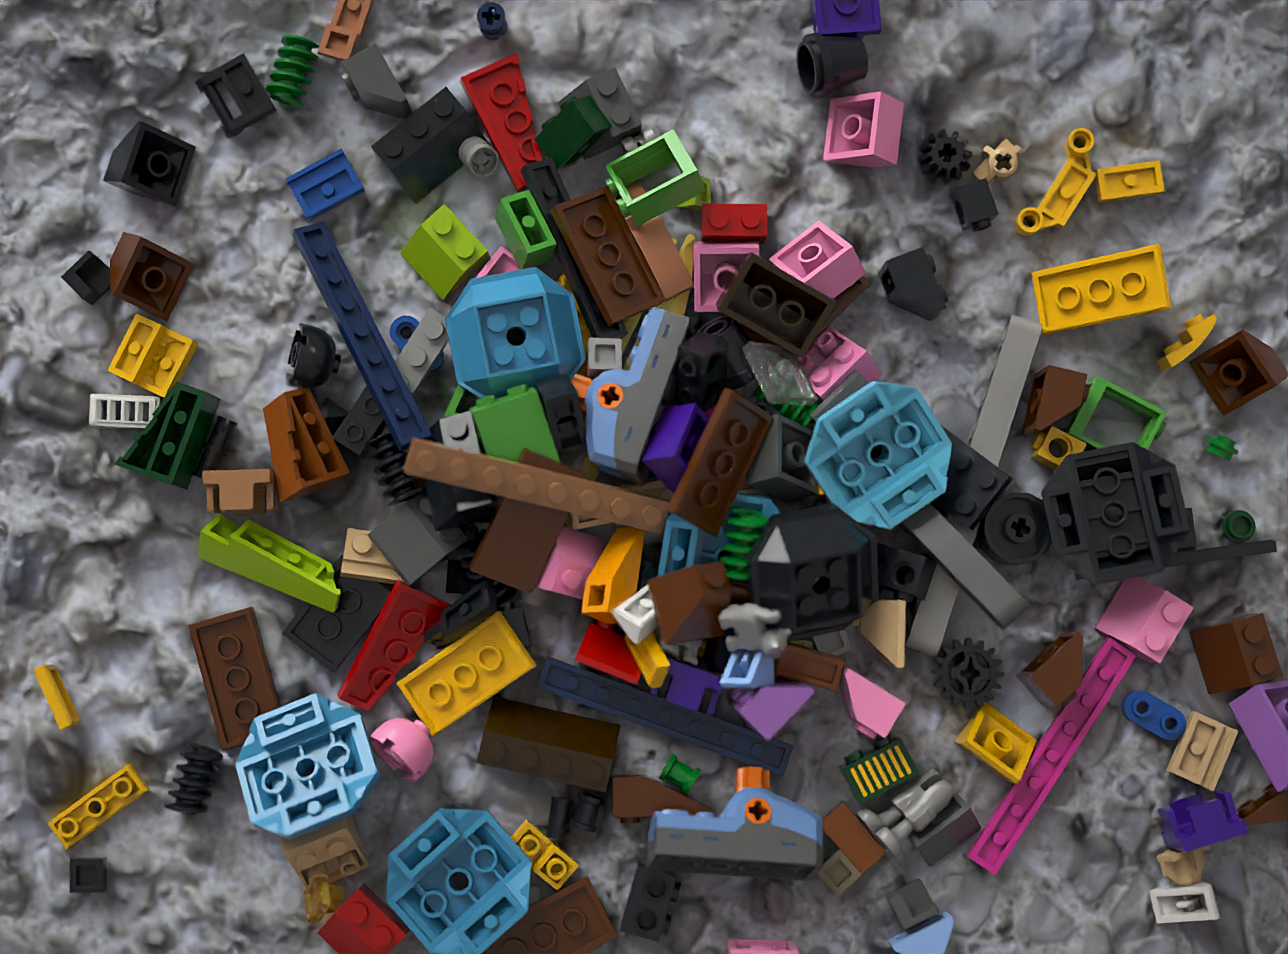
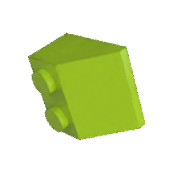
[400,204,491,301]

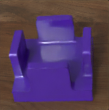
[810,0,882,40]
[649,658,723,716]
[1158,790,1248,853]

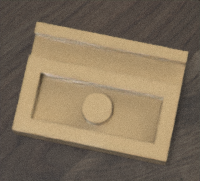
[340,528,405,584]
[1166,711,1239,791]

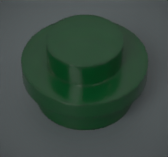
[1222,510,1256,543]

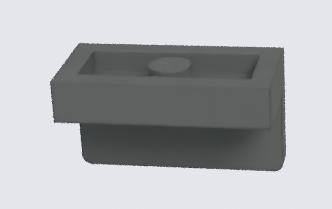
[908,790,981,866]

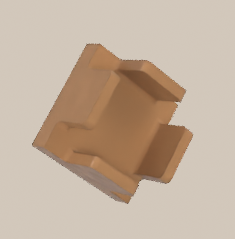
[203,469,279,515]

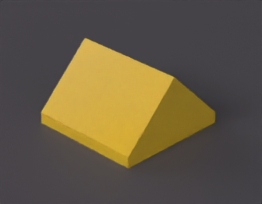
[954,701,1037,784]

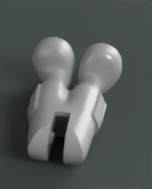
[856,768,955,858]

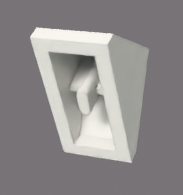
[1149,880,1220,924]

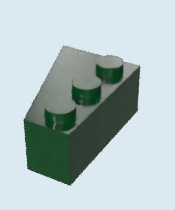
[114,382,221,490]

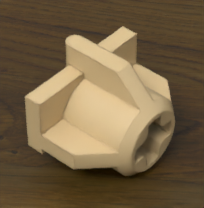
[972,139,1021,186]
[1156,845,1210,886]

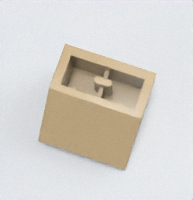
[281,815,370,892]

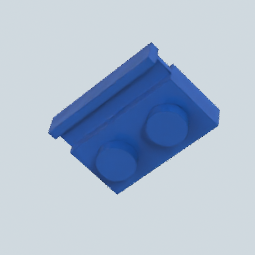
[285,148,365,221]

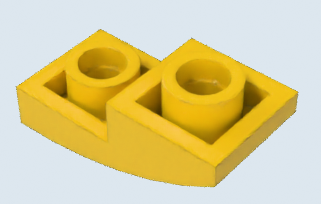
[1157,314,1217,371]
[511,819,579,891]

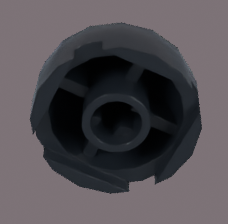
[286,323,341,389]

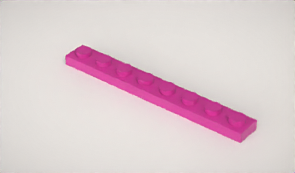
[966,637,1137,876]

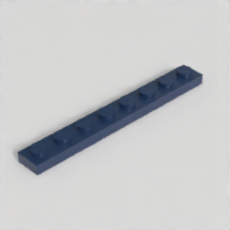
[293,221,432,451]
[536,656,794,777]

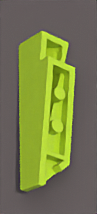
[197,514,341,612]

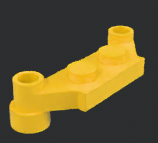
[1015,128,1097,236]

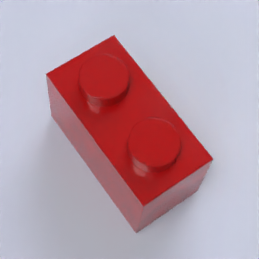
[701,203,767,244]

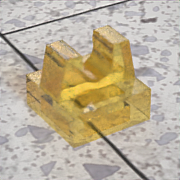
[303,875,344,923]

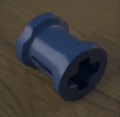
[477,2,507,40]

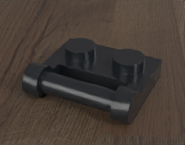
[195,53,277,138]

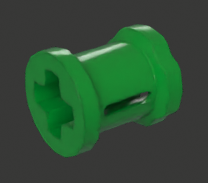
[658,754,701,795]

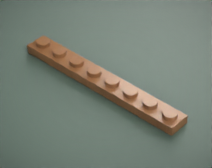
[404,438,670,534]

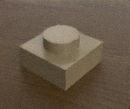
[817,848,862,896]

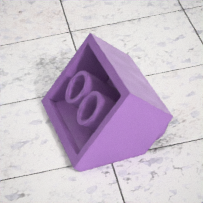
[728,679,815,741]
[1229,680,1288,792]

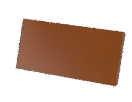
[774,642,846,692]
[822,801,886,874]

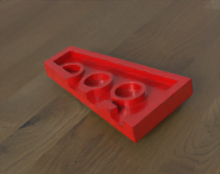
[460,53,542,193]
[337,579,451,711]

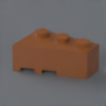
[263,387,350,503]

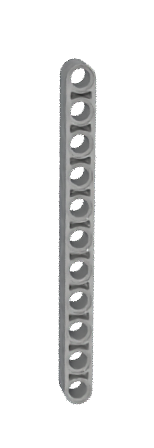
[905,314,1042,657]

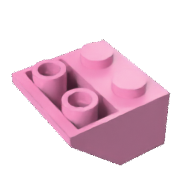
[784,326,882,404]

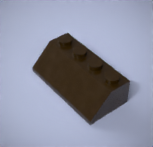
[476,696,621,792]

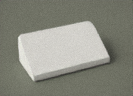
[613,584,659,644]

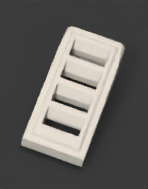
[89,394,162,429]

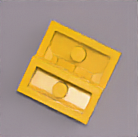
[107,313,199,398]

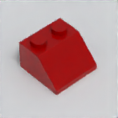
[575,620,642,684]
[317,883,410,954]

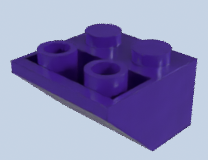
[642,403,710,495]

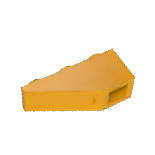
[581,527,645,624]

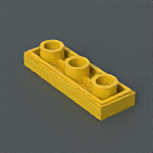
[48,763,150,850]

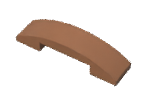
[317,0,374,61]
[614,180,694,301]

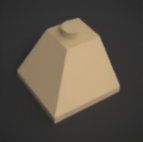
[851,600,906,668]

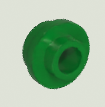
[1206,434,1239,461]

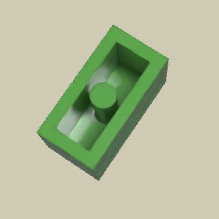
[495,190,557,270]

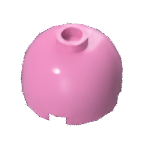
[369,718,434,783]

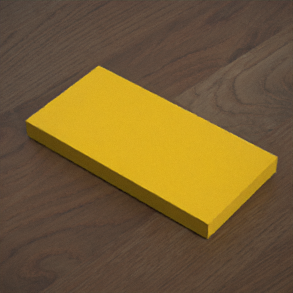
[1031,244,1173,336]
[396,611,537,737]

